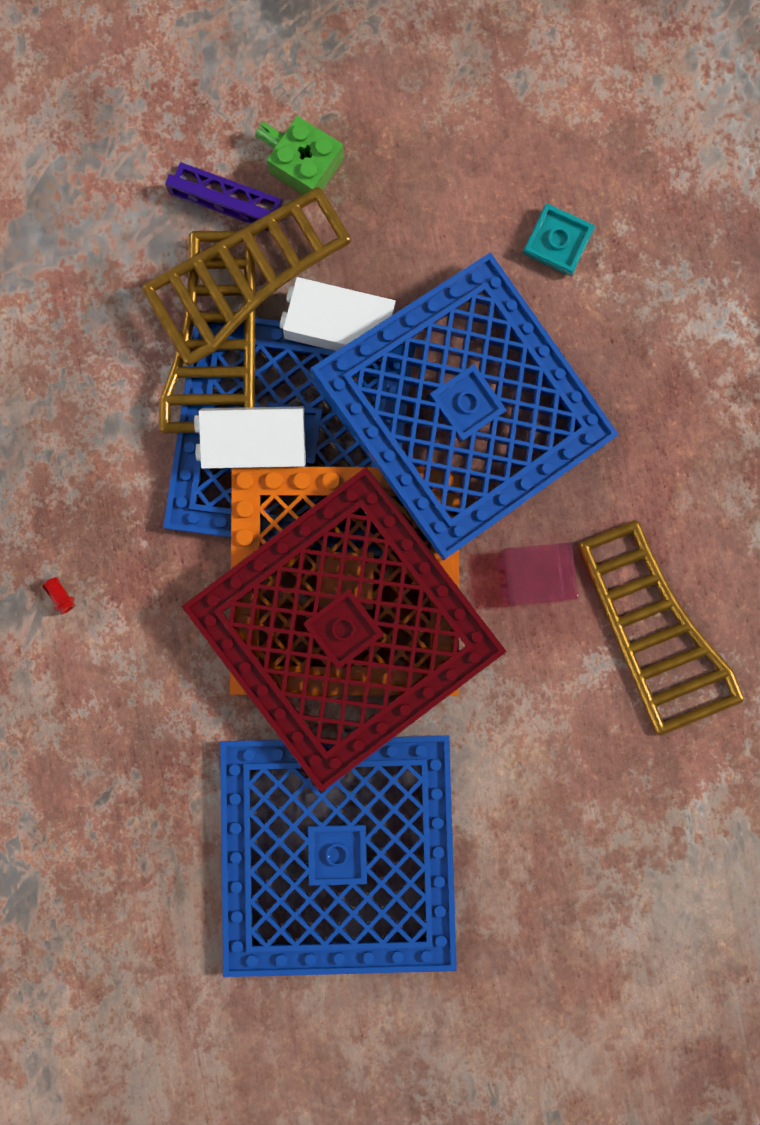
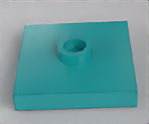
[522,203,596,277]

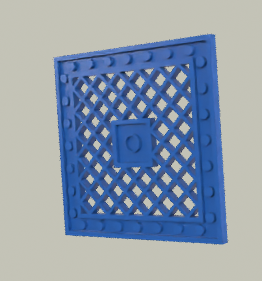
[309,252,619,560]
[163,310,415,558]
[220,735,457,977]

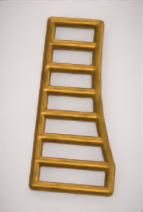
[142,187,351,366]
[159,231,255,433]
[578,520,744,736]

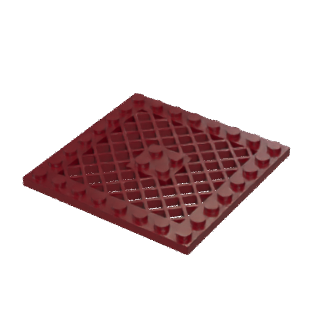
[181,467,507,792]

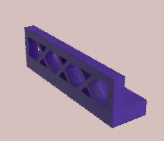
[165,162,282,231]

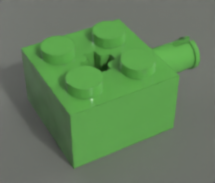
[255,116,344,202]

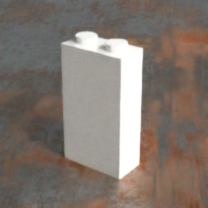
[280,277,396,361]
[194,406,306,468]

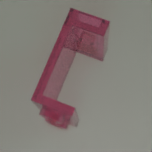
[497,542,578,607]

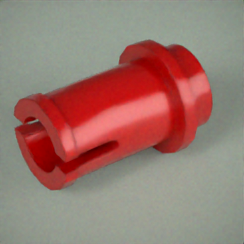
[42,577,75,615]

